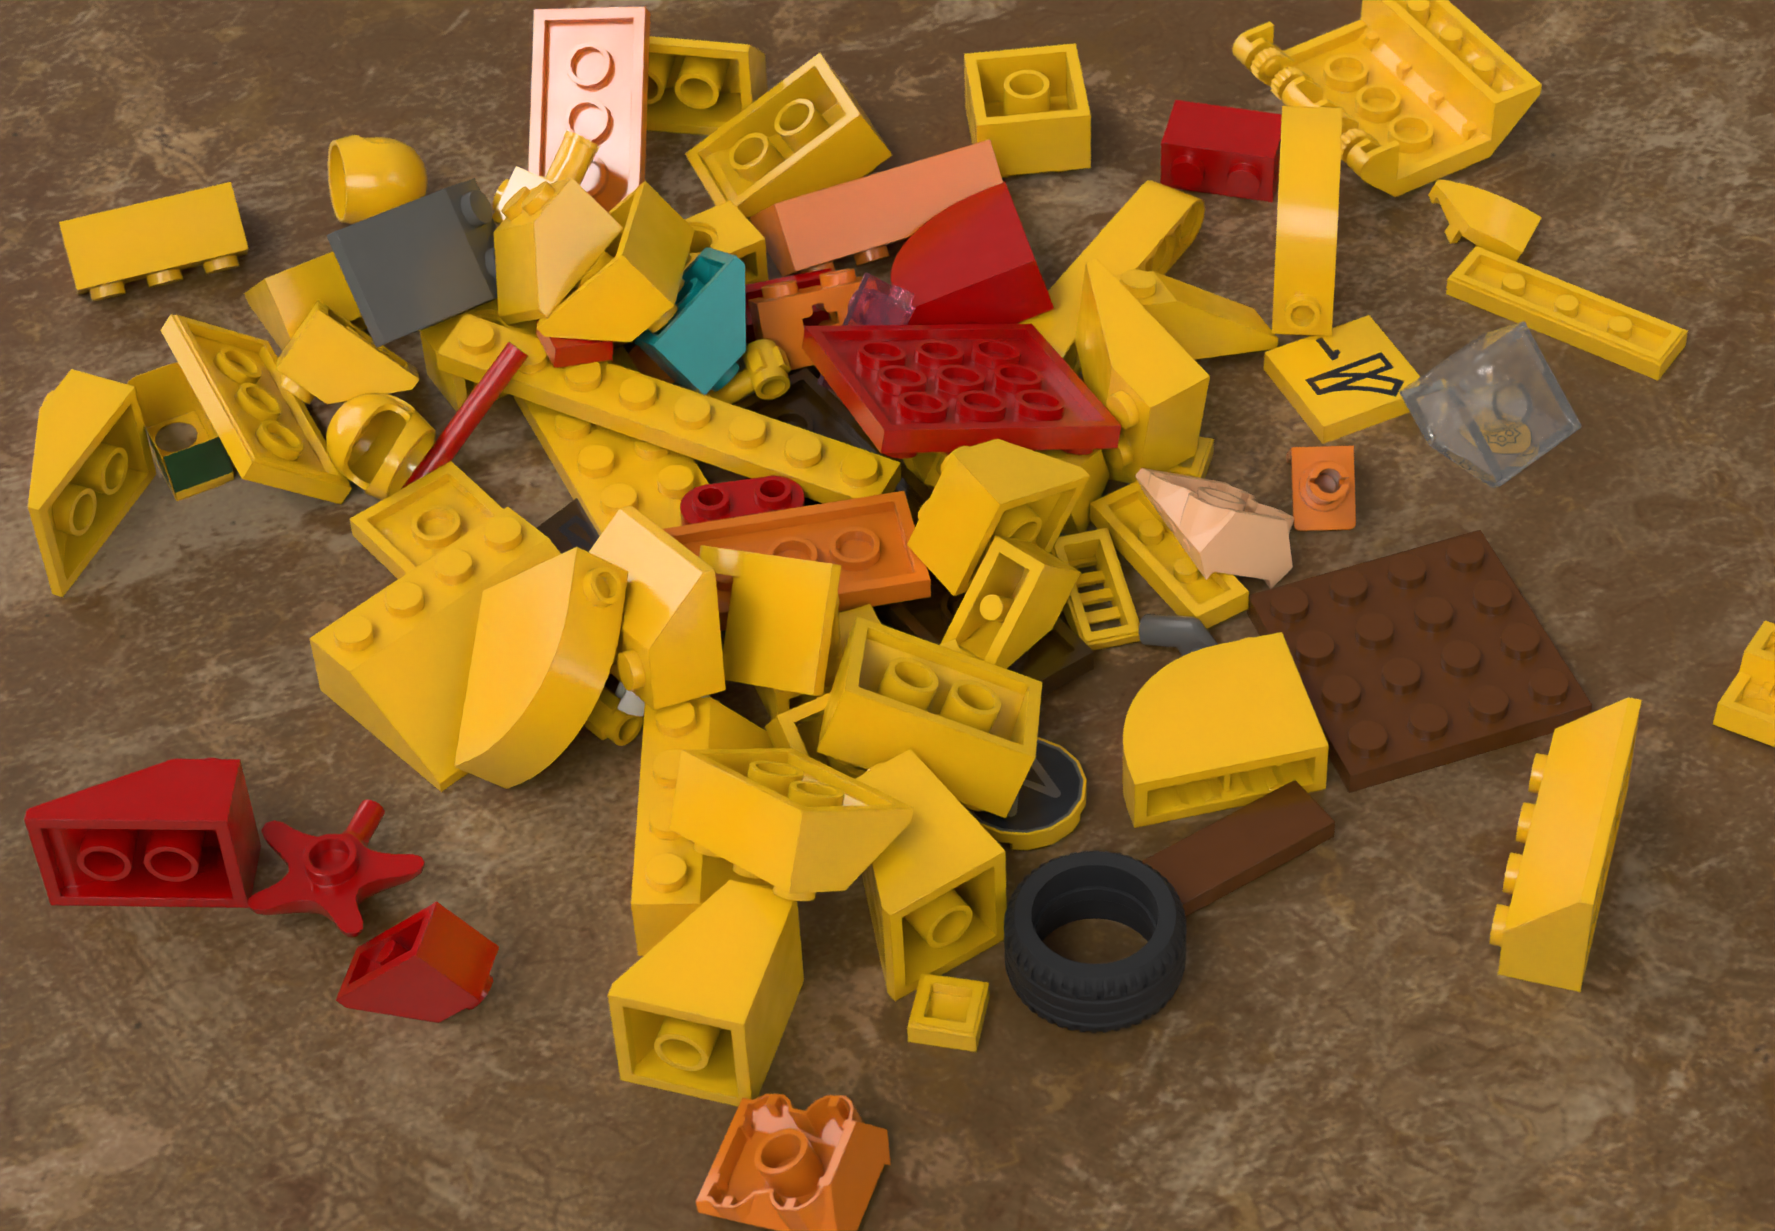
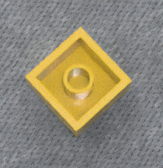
[964,44,1091,177]

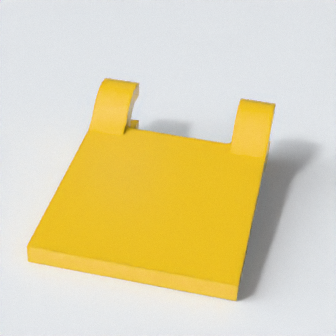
[699,545,842,696]

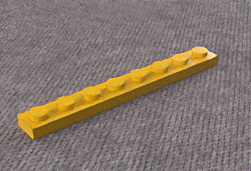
[436,313,901,503]

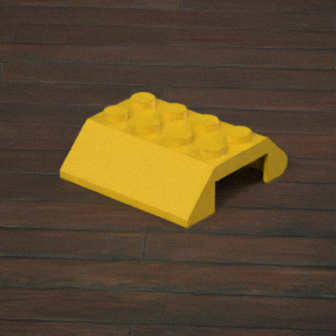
[1232,0,1542,197]

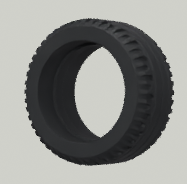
[1004,850,1187,1033]

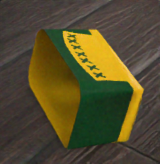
[127,362,235,501]

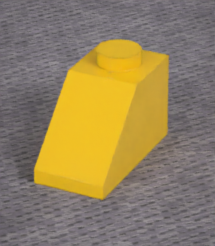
[940,535,1081,669]

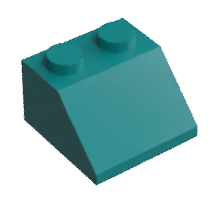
[633,247,746,395]

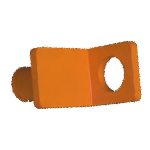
[1286,446,1356,531]

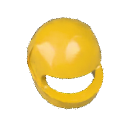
[328,135,428,224]
[326,393,436,500]

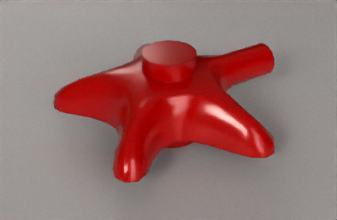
[248,799,425,937]

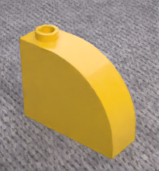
[1272,106,1342,336]
[454,547,629,789]
[1122,632,1329,828]

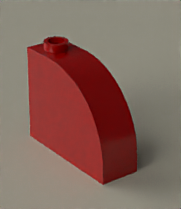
[888,182,1054,325]

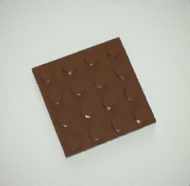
[1247,530,1592,793]

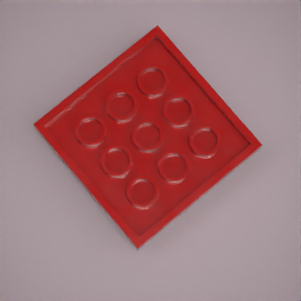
[802,324,1122,459]

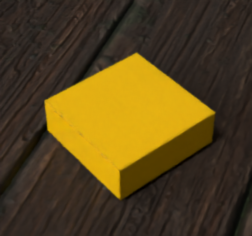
[907,973,990,1052]

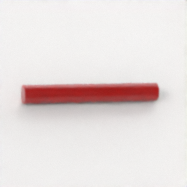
[400,342,528,490]

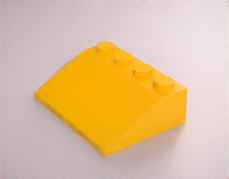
[309,506,611,792]

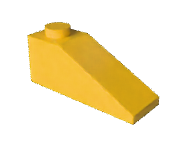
[1115,270,1279,360]

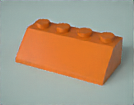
[750,139,1003,277]

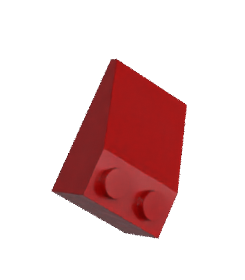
[24,758,261,908]

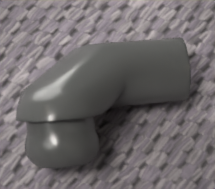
[1139,614,1218,656]

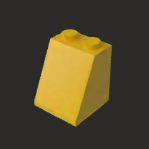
[855,749,1007,1001]
[608,880,804,1107]

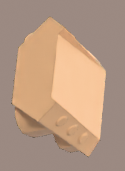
[1135,468,1294,589]

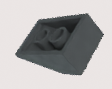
[326,178,497,348]

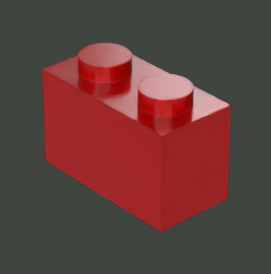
[1160,100,1282,202]

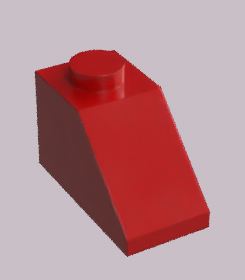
[336,901,499,1023]

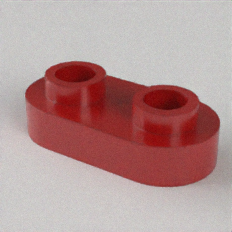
[680,476,805,526]

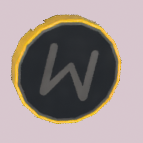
[965,737,1087,851]

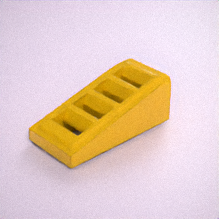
[1050,527,1140,650]

